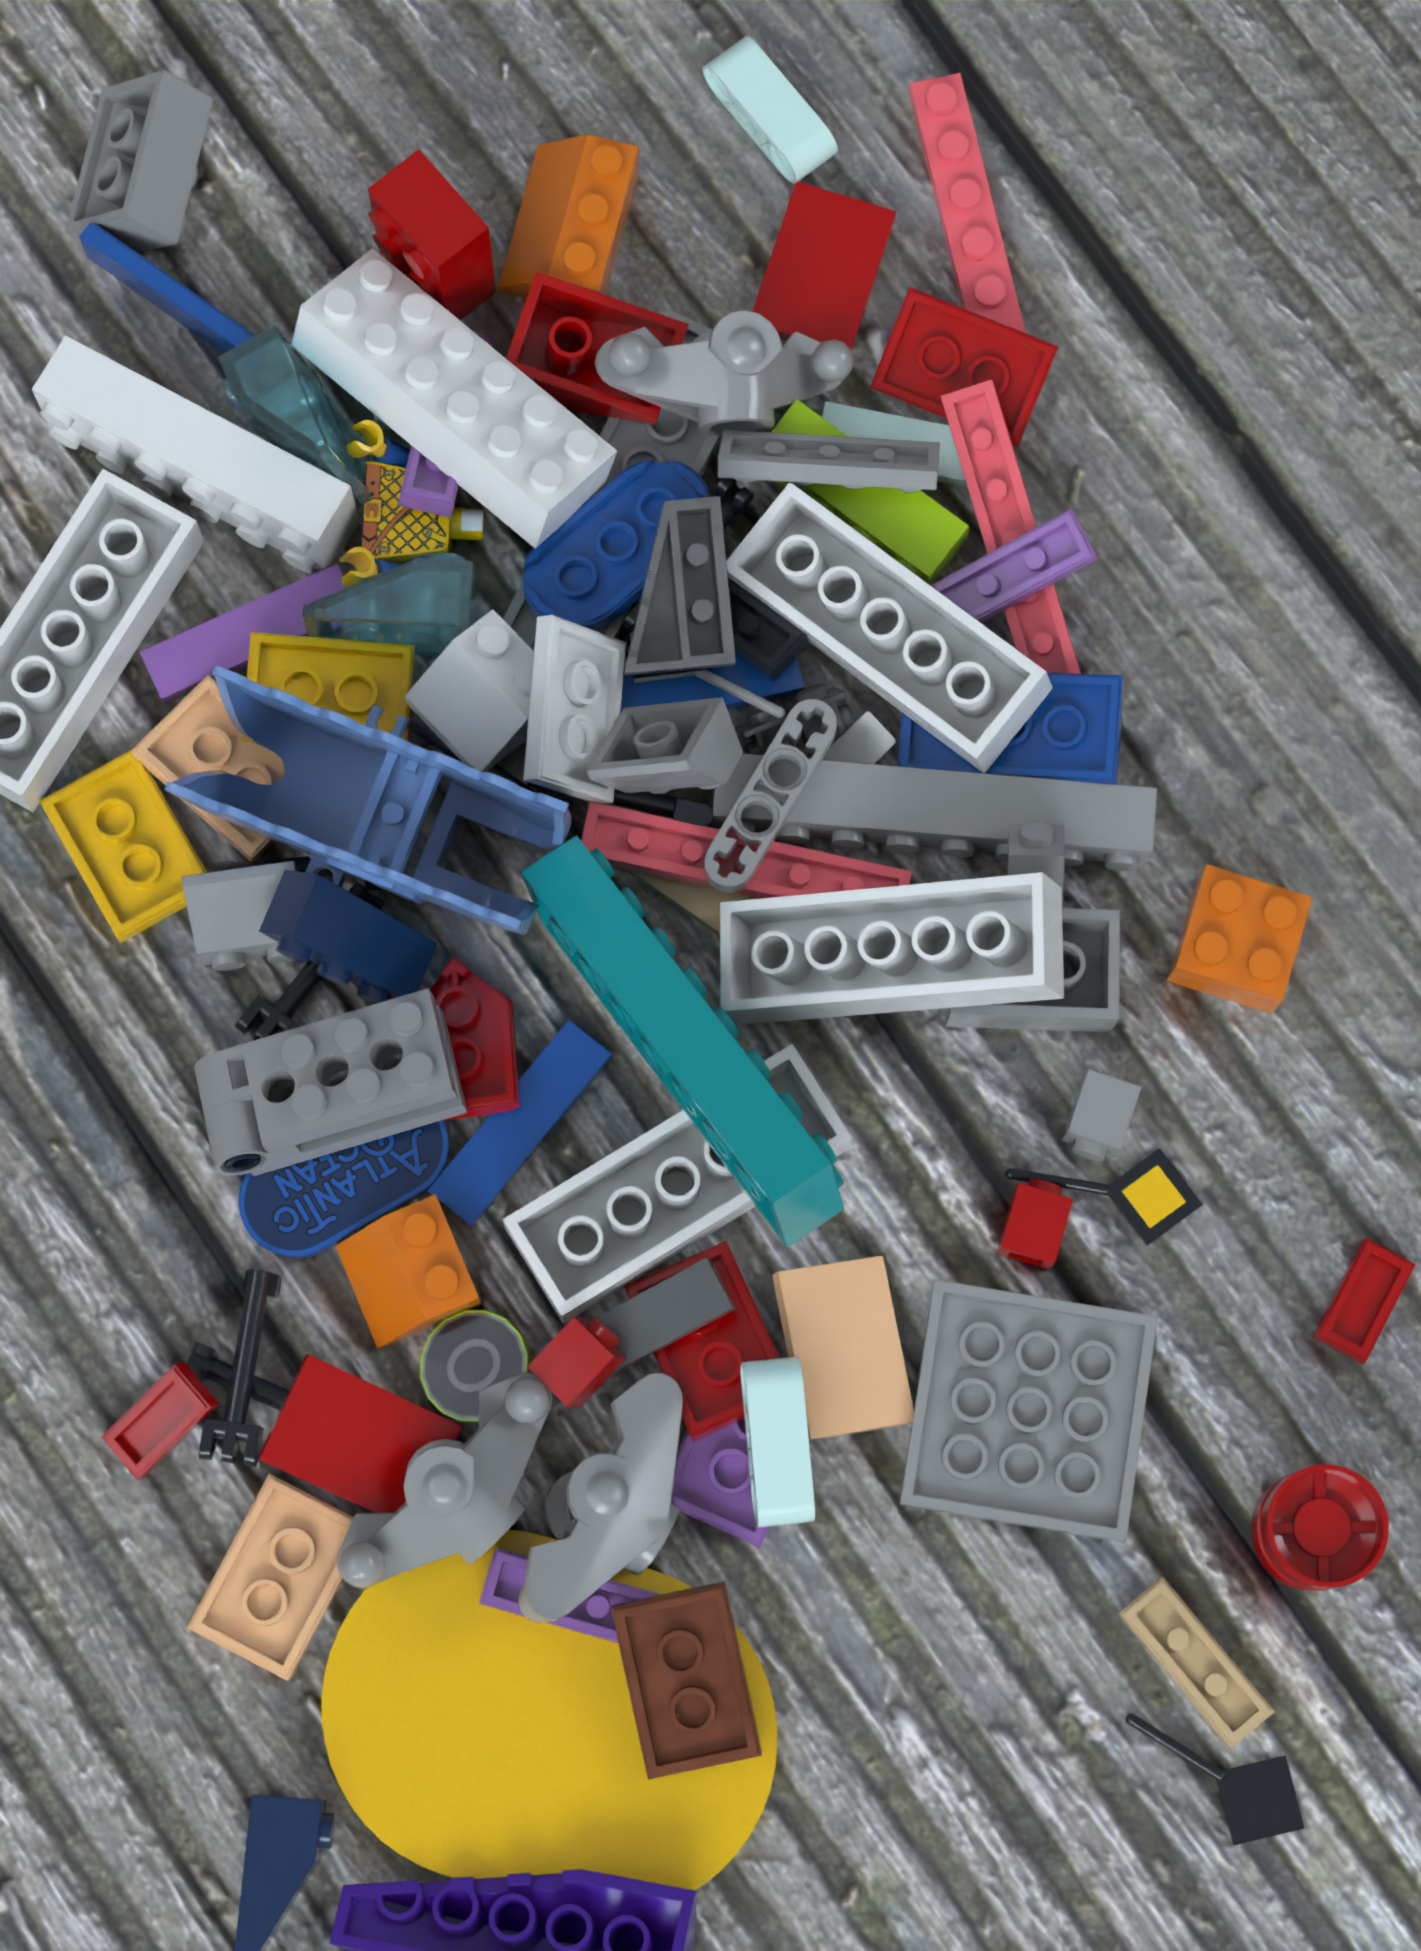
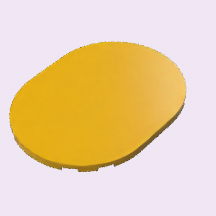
[321,1530,778,1890]

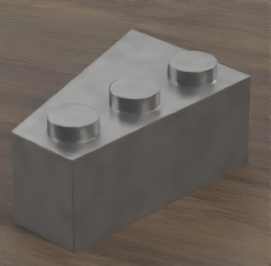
[623,496,736,676]

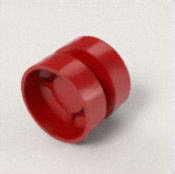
[1251,1464,1389,1592]

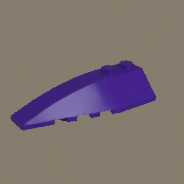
[329,1869,697,1951]

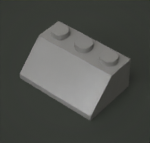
[65,70,214,252]

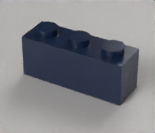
[259,870,438,1004]

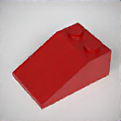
[506,271,689,424]

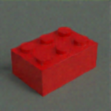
[368,149,496,321]

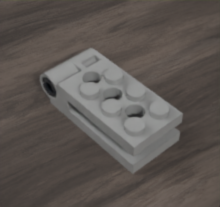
[194,988,468,1176]

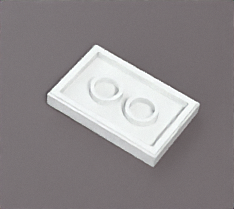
[523,615,626,804]

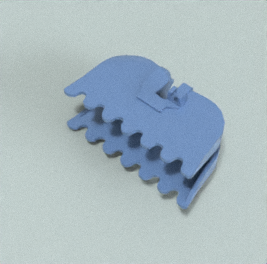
[164,665,572,935]

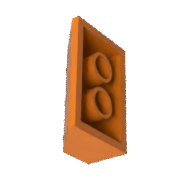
[498,134,640,299]

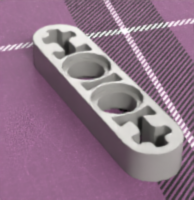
[704,699,837,893]

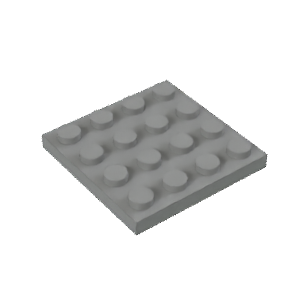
[899,1279,1158,1543]

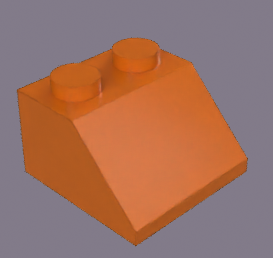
[335,1194,482,1350]

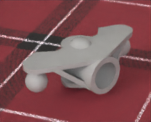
[595,310,854,436]
[337,1372,553,1588]
[518,1373,683,1623]

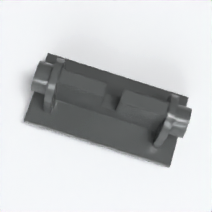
[735,683,853,755]

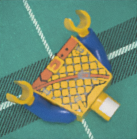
[339,420,485,591]

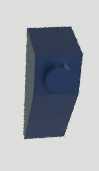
[234,1794,335,1951]

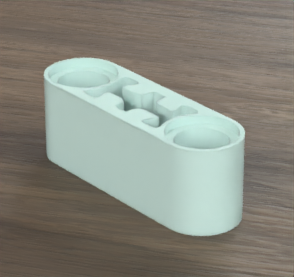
[703,36,838,184]
[740,1356,815,1528]

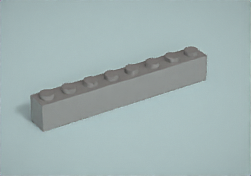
[712,754,1157,871]

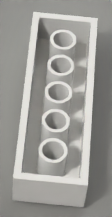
[291,248,617,549]
[32,335,360,573]
[0,469,204,813]
[726,482,1053,774]
[720,872,1064,1024]
[502,1044,852,1324]

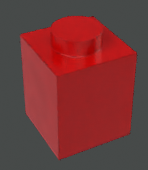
[996,1179,1073,1270]
[527,1317,627,1408]

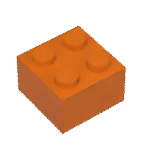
[1166,864,1313,1014]

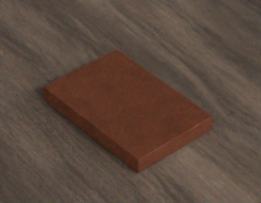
[611,1581,762,1780]

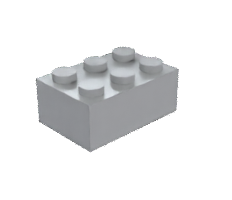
[945,908,1120,1032]

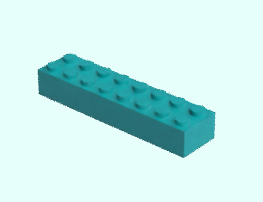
[521,835,844,1248]

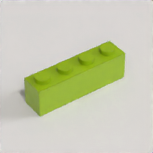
[770,399,969,586]

